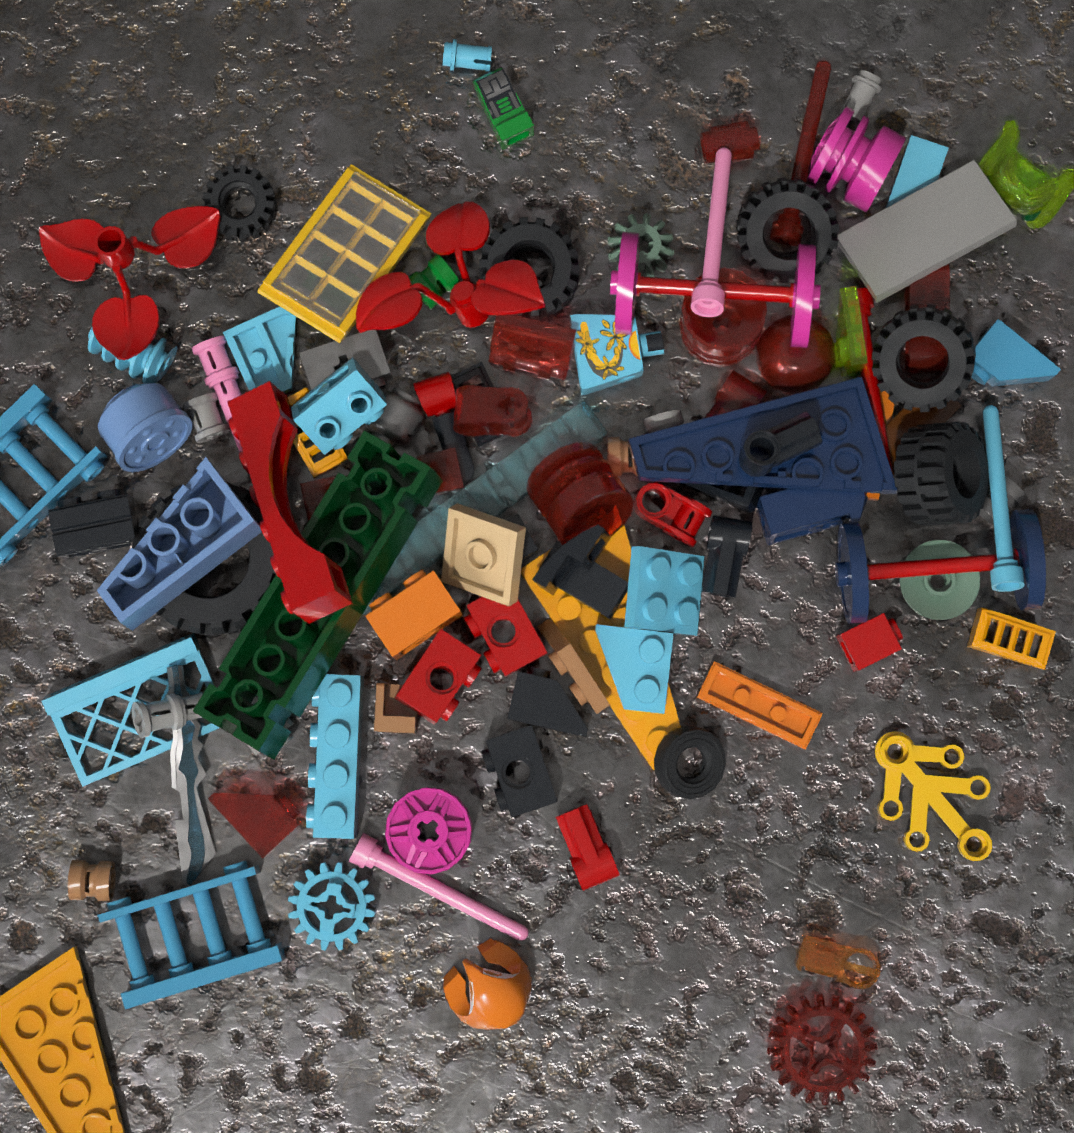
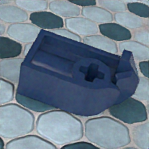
[756,489,868,546]

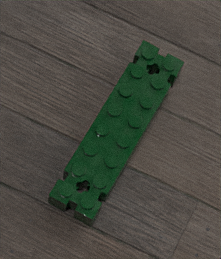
[193,431,443,760]

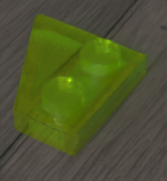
[831,286,868,378]

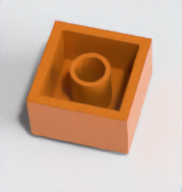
[365,569,463,660]

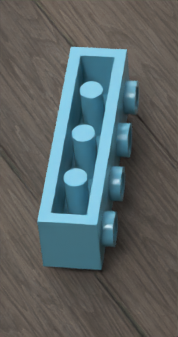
[306,674,364,839]

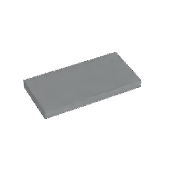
[837,160,1017,303]

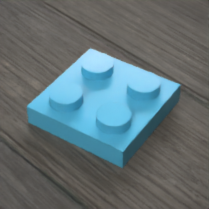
[624,546,704,636]

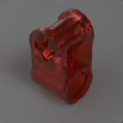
[453,385,533,436]

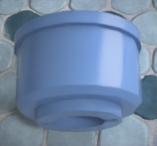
[98,383,192,472]

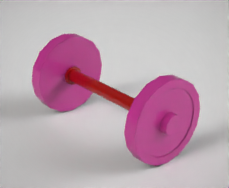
[610,232,821,348]

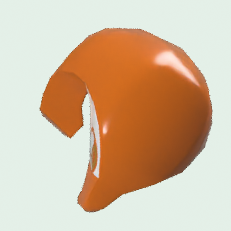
[443,938,532,1030]

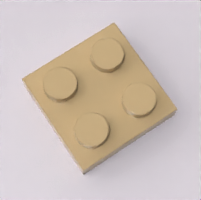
[441,503,526,606]

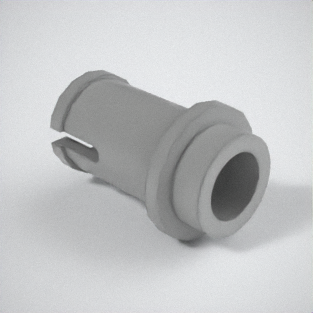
[839,70,882,124]

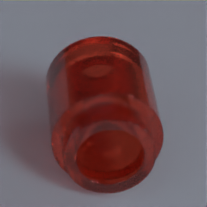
[700,120,760,164]

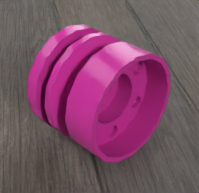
[806,106,907,212]
[385,787,473,874]

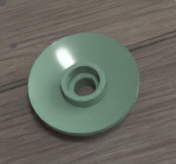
[899,540,980,620]

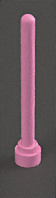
[691,147,732,317]
[348,833,529,941]

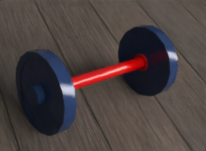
[835,509,1046,624]

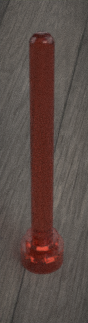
[769,60,831,246]

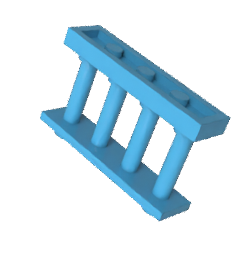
[0,384,108,566]
[97,860,286,1009]

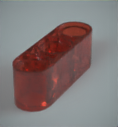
[904,264,950,373]

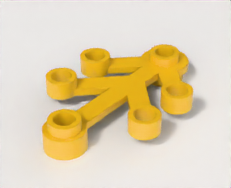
[875,731,992,861]

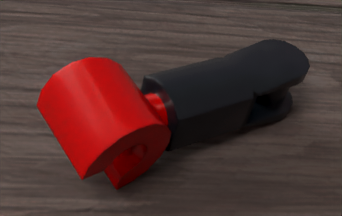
[413,372,474,483]

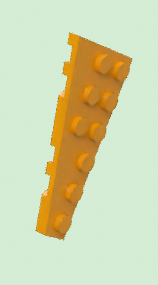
[0,946,125,1133]

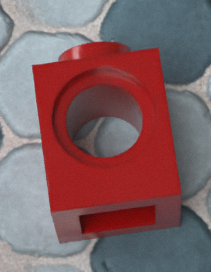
[836,613,903,672]

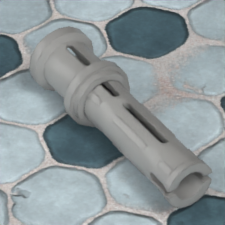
[131,692,257,738]

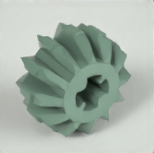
[607,213,674,277]

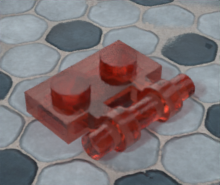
[488,315,576,381]

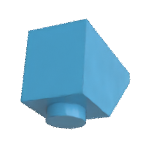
[971,319,1061,387]

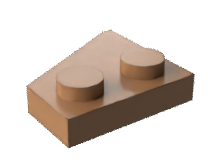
[537,618,610,714]

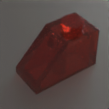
[208,792,302,859]

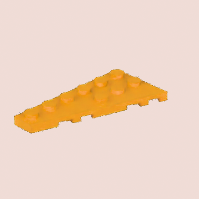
[521,504,681,770]

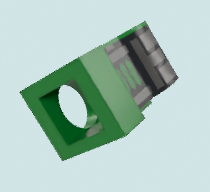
[473,67,534,150]

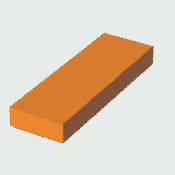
[696,661,823,750]

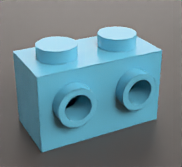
[291,357,387,455]

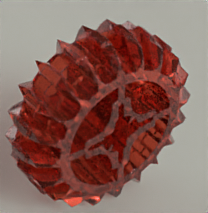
[766,992,878,1105]

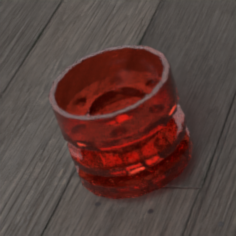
[679,268,767,367]
[526,442,634,546]

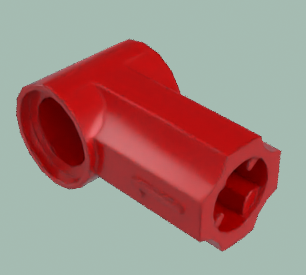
[556,804,620,891]

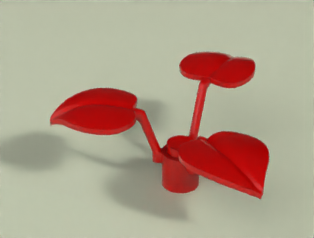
[356,201,545,333]
[39,206,221,360]

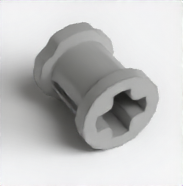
[183,393,230,443]

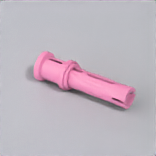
[191,335,242,452]

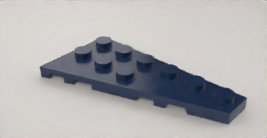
[628,377,898,494]

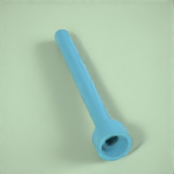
[983,405,1025,592]

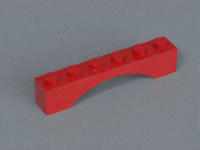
[228,381,353,624]

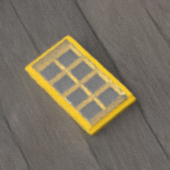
[258,164,431,343]

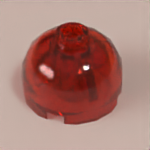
[756,315,835,395]

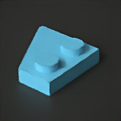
[223,306,296,394]
[595,624,674,714]

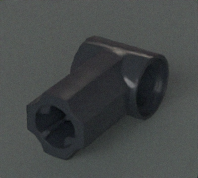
[738,411,823,477]
[701,515,752,598]

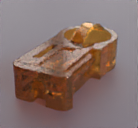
[794,934,881,989]

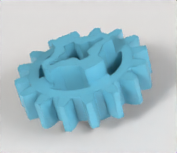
[288,862,376,951]

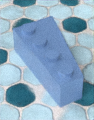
[96,457,262,631]

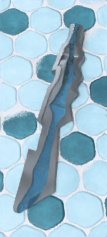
[166,665,216,886]

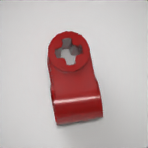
[633,483,713,547]

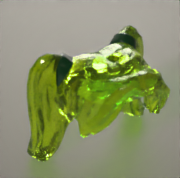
[978,120,1074,229]

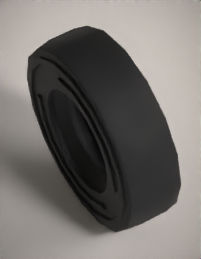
[654,726,726,799]

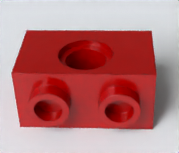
[464,597,548,677]
[394,629,482,725]

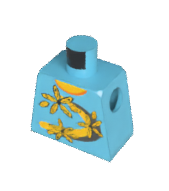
[570,314,664,395]

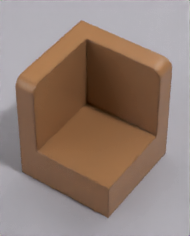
[374,683,417,734]

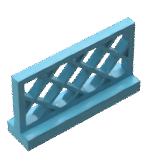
[41,633,219,787]

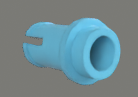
[442,39,492,72]

